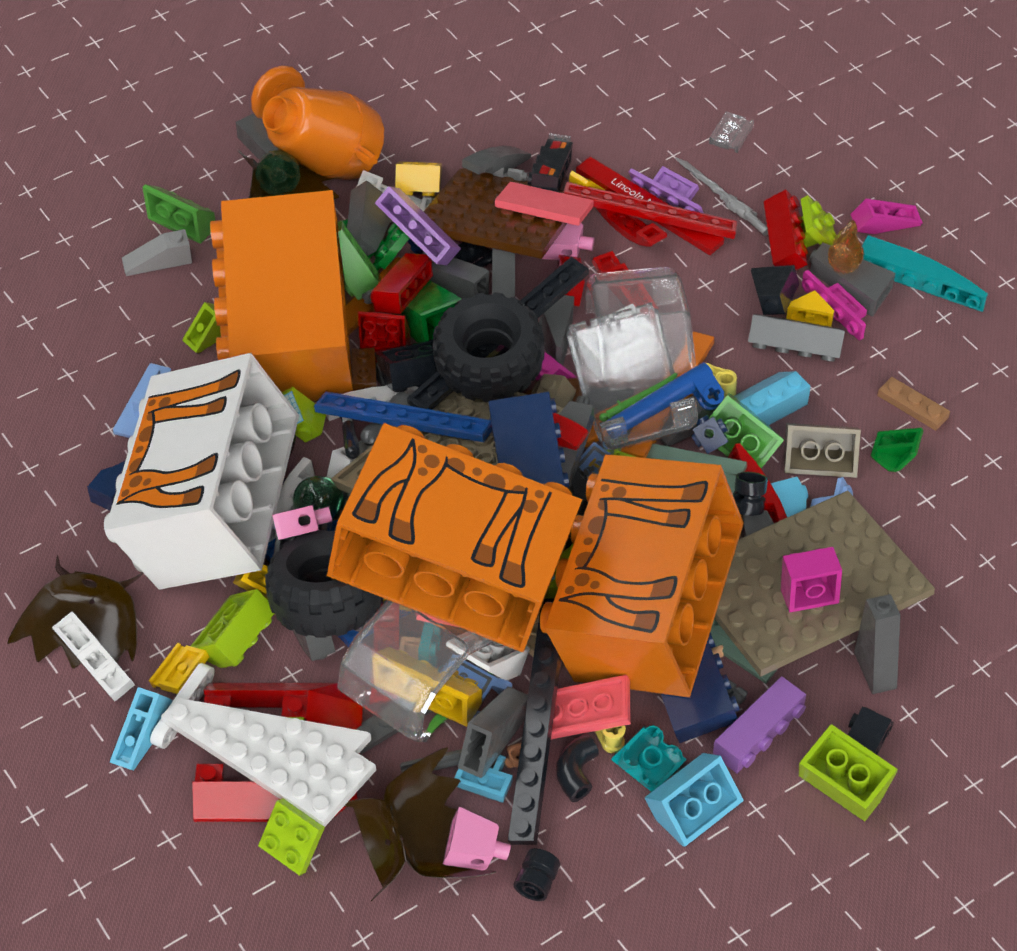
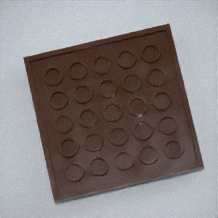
[423,168,567,259]

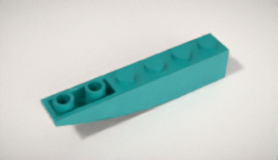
[858,235,988,312]

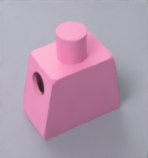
[542,223,594,260]
[272,505,332,540]
[443,807,511,870]

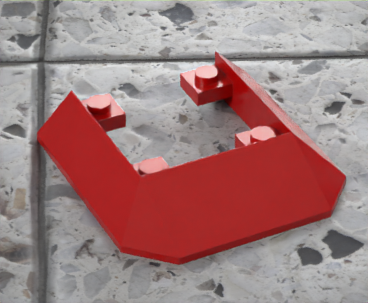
[192,683,363,822]

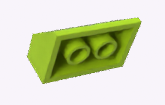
[191,589,274,668]
[799,724,898,822]

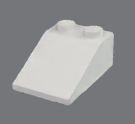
[446,632,530,681]

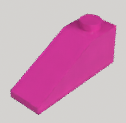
[850,198,923,234]

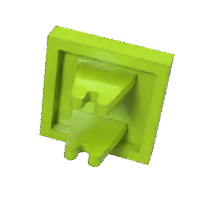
[801,195,838,248]
[258,798,325,876]

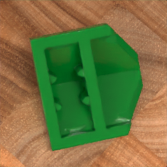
[871,428,924,472]

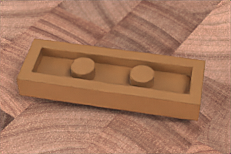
[877,377,950,431]

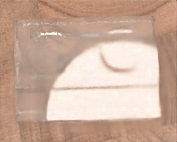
[709,111,754,153]

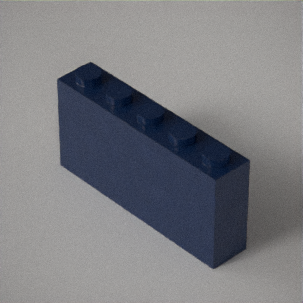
[488,392,569,488]
[661,633,740,743]

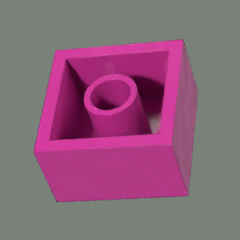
[781,547,842,613]

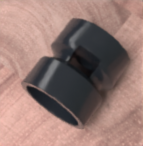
[733,472,768,516]
[514,848,561,901]

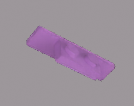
[629,166,704,213]

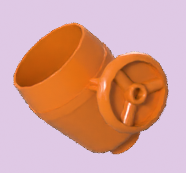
[251,65,384,180]

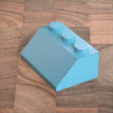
[734,371,811,426]
[645,753,744,846]

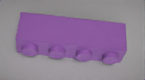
[375,186,461,265]
[713,676,806,773]

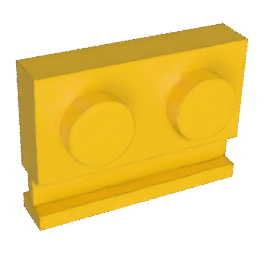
[149,643,210,694]

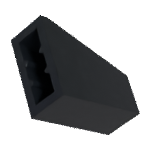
[750,265,799,315]

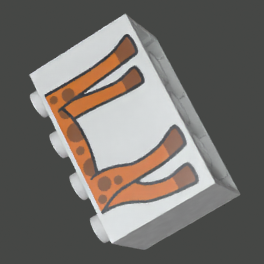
[104,353,299,590]

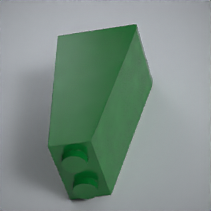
[392,280,462,343]

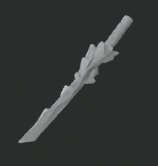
[675,158,768,236]

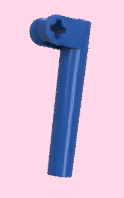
[604,362,724,438]

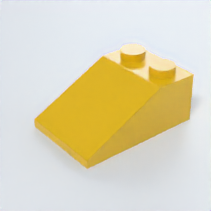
[395,161,442,196]

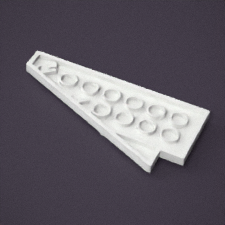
[161,698,376,827]

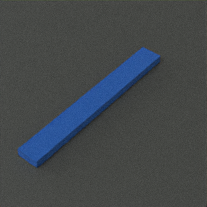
[314,392,492,442]

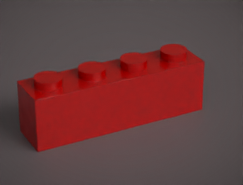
[763,189,808,270]
[371,253,433,314]

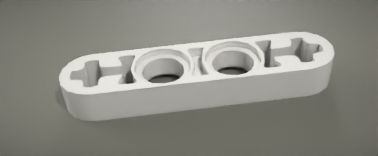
[150,663,215,749]

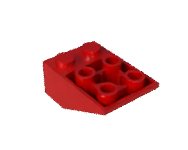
[358,311,411,362]

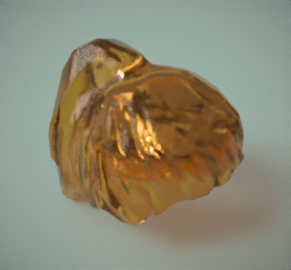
[828,220,864,274]

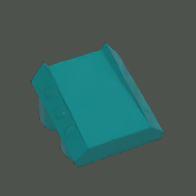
[611,725,687,792]

